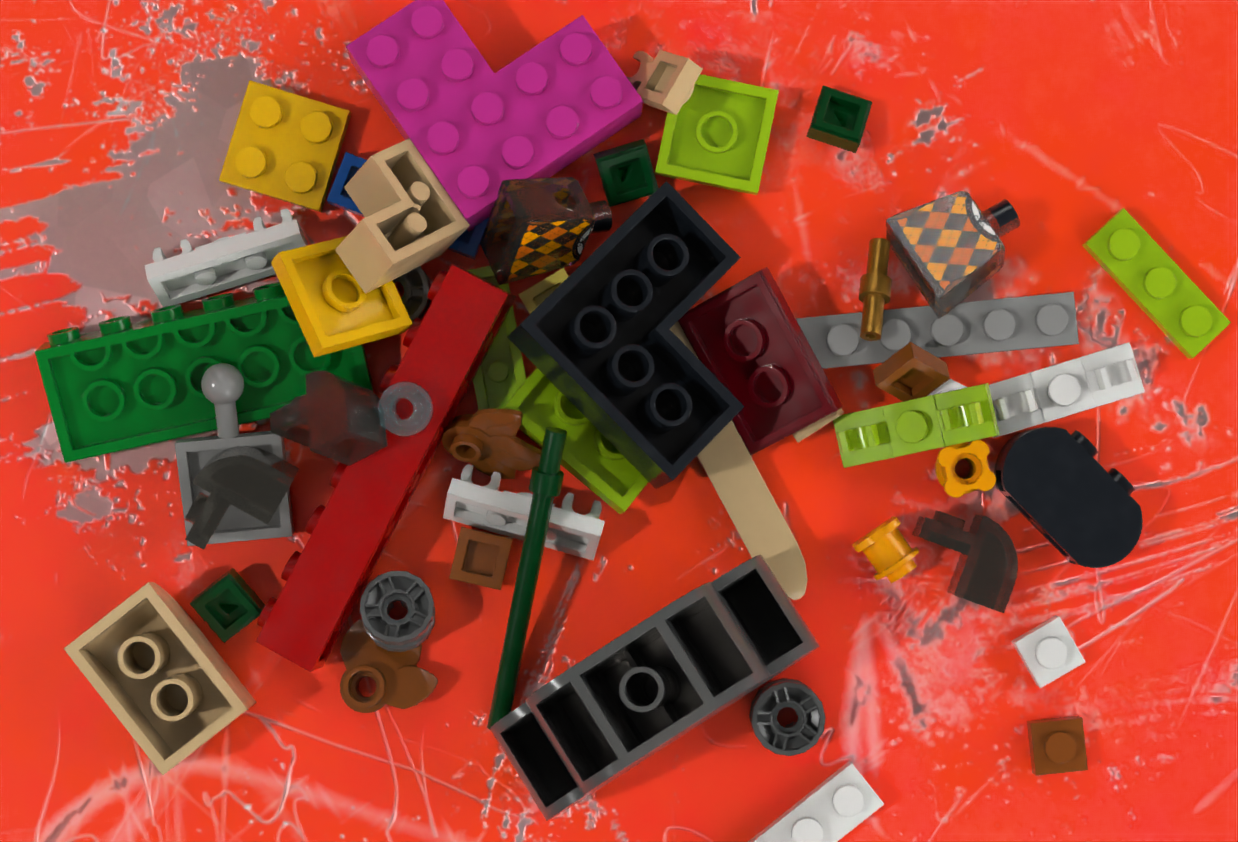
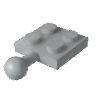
[175,363,295,546]

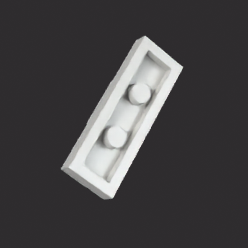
[144,209,308,307]
[989,342,1145,438]
[443,464,605,561]

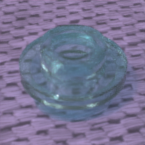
[378,382,433,436]

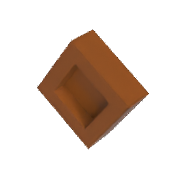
[873,342,950,401]
[449,526,513,590]
[1027,716,1088,776]

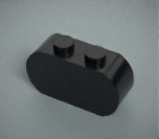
[994,427,1143,568]

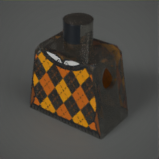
[480,177,613,285]
[886,191,1020,319]

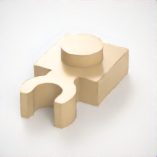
[626,50,703,115]

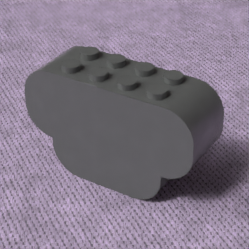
[490,555,820,821]

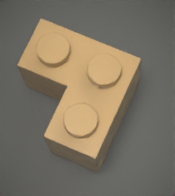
[335,138,470,294]

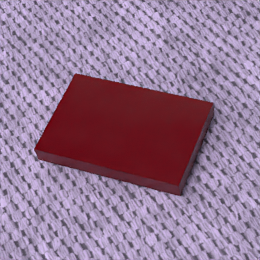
[678,267,843,455]

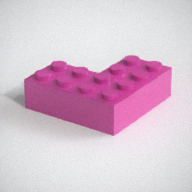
[346,0,643,232]

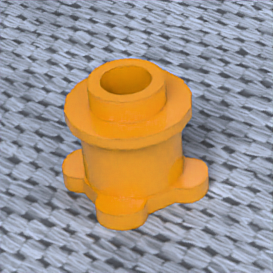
[935,440,996,498]
[852,516,919,583]

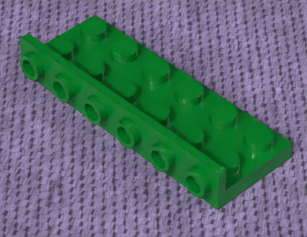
[35,282,375,463]

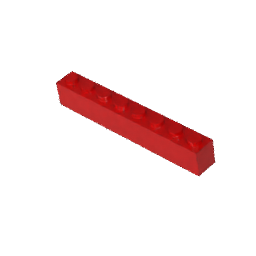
[255,264,517,672]

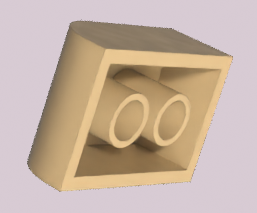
[63,582,257,775]

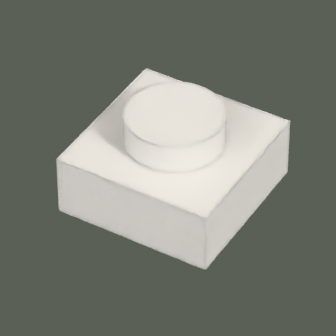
[1011,615,1086,688]

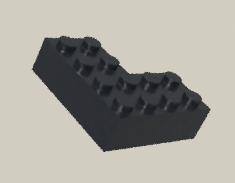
[507,181,744,489]

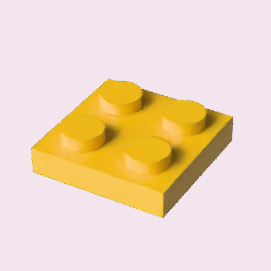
[219,80,352,213]
[271,236,413,358]

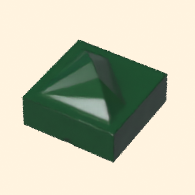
[806,85,872,153]
[593,139,659,207]
[190,567,265,643]

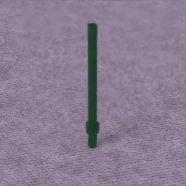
[487,427,567,730]

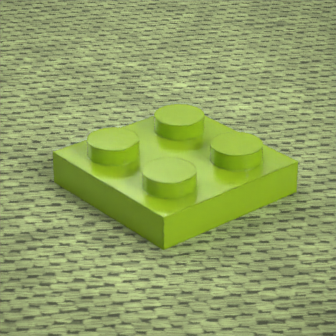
[655,74,779,195]

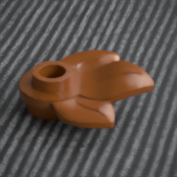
[442,408,542,479]
[340,619,438,713]

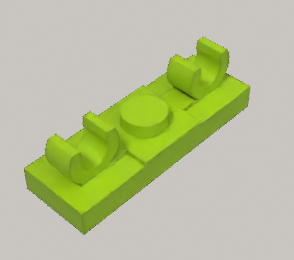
[833,383,1000,468]

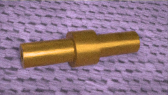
[859,238,892,341]

